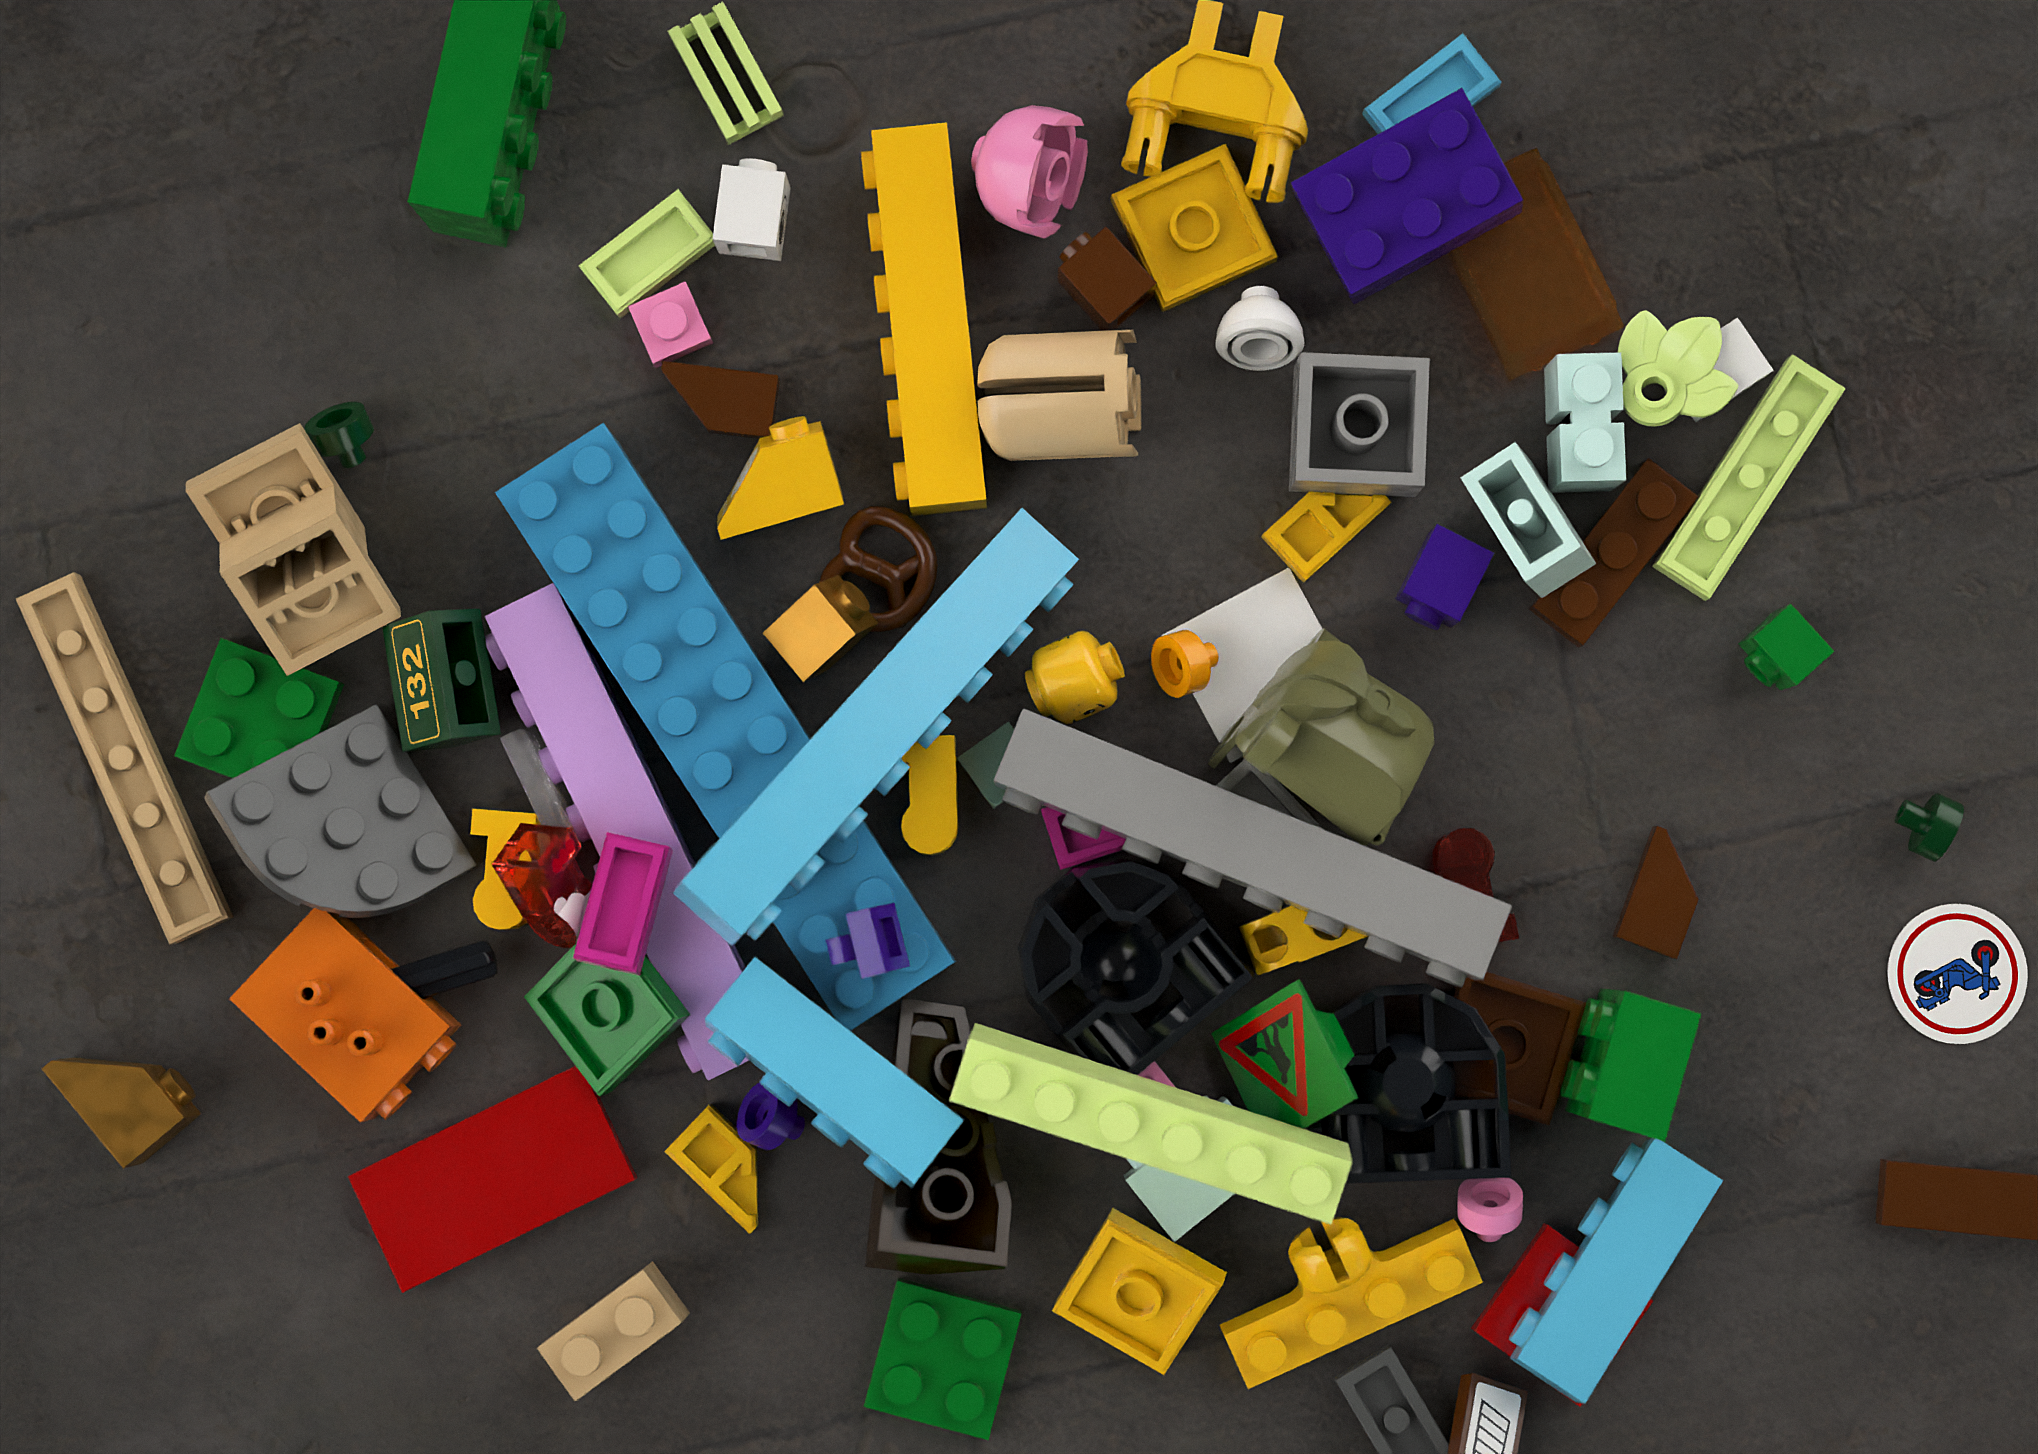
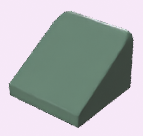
[957,721,1014,810]

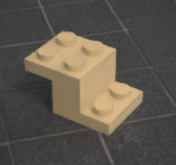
[185,423,401,676]

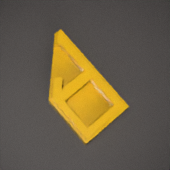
[1261,492,1392,583]
[664,1104,758,1234]

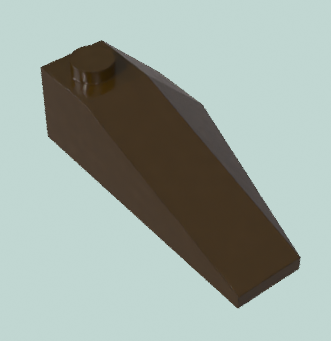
[865,998,1012,1275]

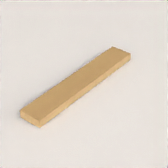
[16,572,234,944]

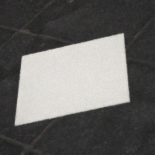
[1161,568,1322,763]

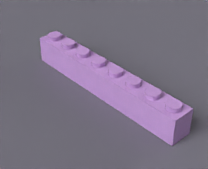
[484,583,749,1081]

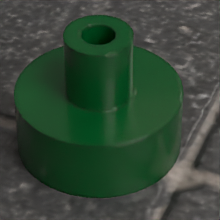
[304,402,374,468]
[1894,793,1964,862]

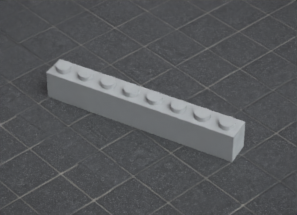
[993,708,1512,987]

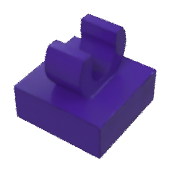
[826,903,910,979]

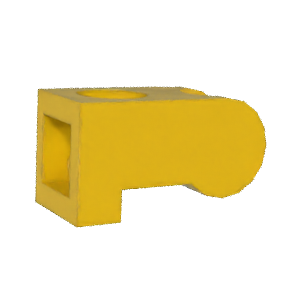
[901,735,958,856]
[470,809,546,930]
[1238,905,1367,975]

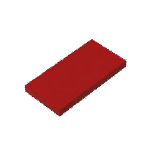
[348,1066,638,1293]

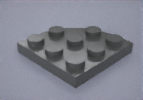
[204,704,476,918]

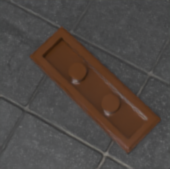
[1875,1159,2038,1240]

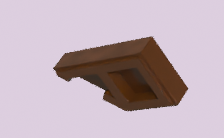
[1612,826,1699,959]

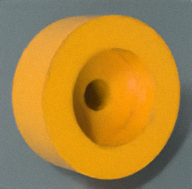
[1151,630,1219,698]

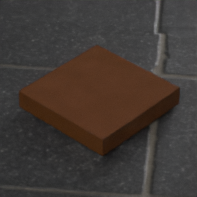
[1451,972,1586,1126]

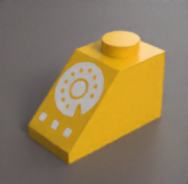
[717,416,844,540]

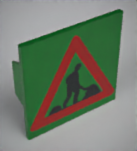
[1211,979,1358,1129]

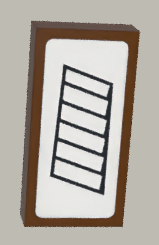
[1447,1373,1528,1454]

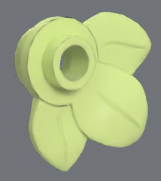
[1618,310,1738,427]

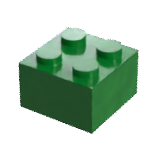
[1561,988,1701,1142]

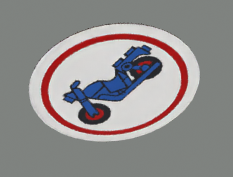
[1887,904,2028,1044]

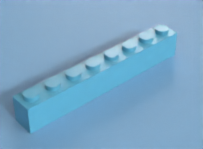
[673,508,1079,946]

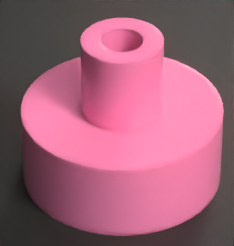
[1457,1177,1523,1242]

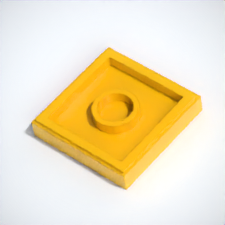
[1111,144,1278,312]
[1052,1208,1227,1375]

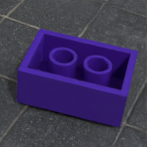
[1291,88,1523,305]

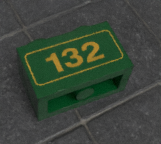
[382,608,501,752]

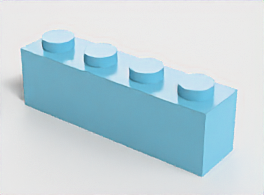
[705,957,963,1188]
[1509,1138,1723,1404]

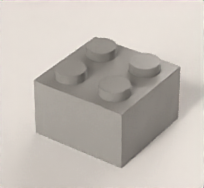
[1289,352,1430,497]

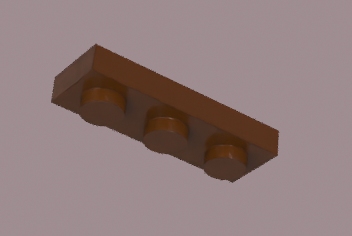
[1529,458,1699,648]

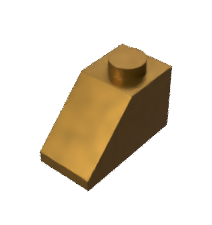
[42,1058,201,1169]

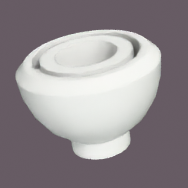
[1215,286,1304,371]

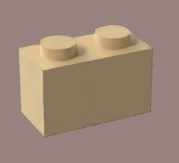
[537,1261,690,1401]

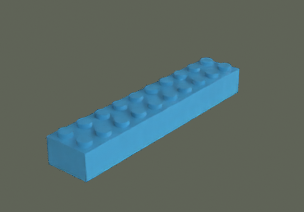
[495,423,956,1031]

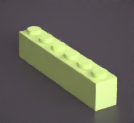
[949,1023,1352,1224]

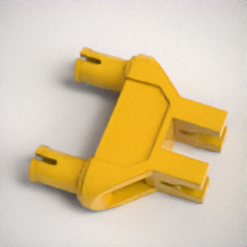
[1121,0,1308,203]

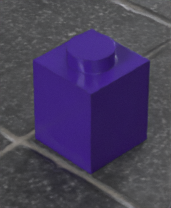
[1395,524,1494,630]

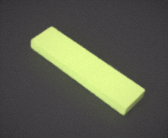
[1652,354,1846,601]

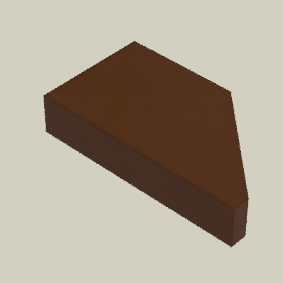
[661,361,780,439]

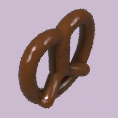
[819,506,938,632]

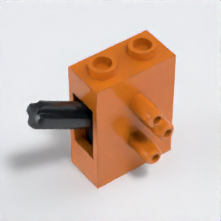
[229,908,498,1123]

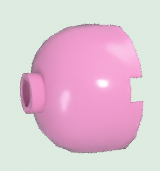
[971,105,1088,239]

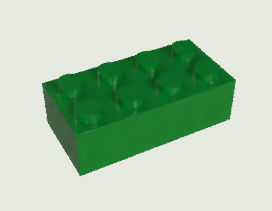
[408,0,566,248]

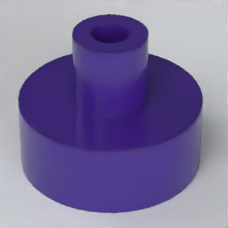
[737,1083,805,1150]

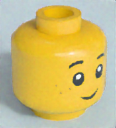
[1025,630,1125,724]

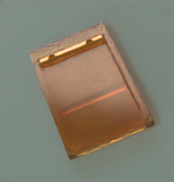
[1447,147,1624,382]

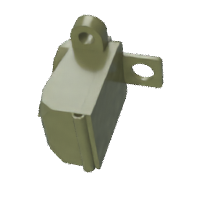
[1207,628,1435,846]

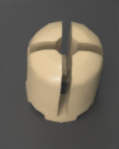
[977,330,1141,461]

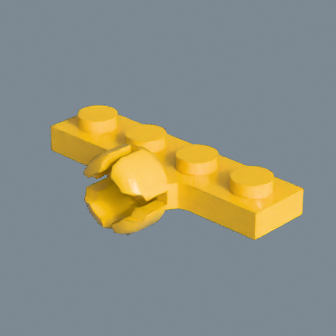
[1220,1217,1483,1389]

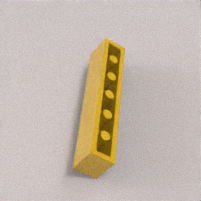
[861,122,987,516]

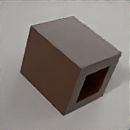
[1058,227,1157,331]

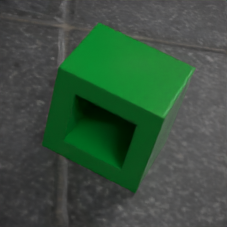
[1738,604,1834,690]

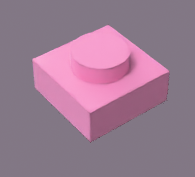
[628,281,713,368]

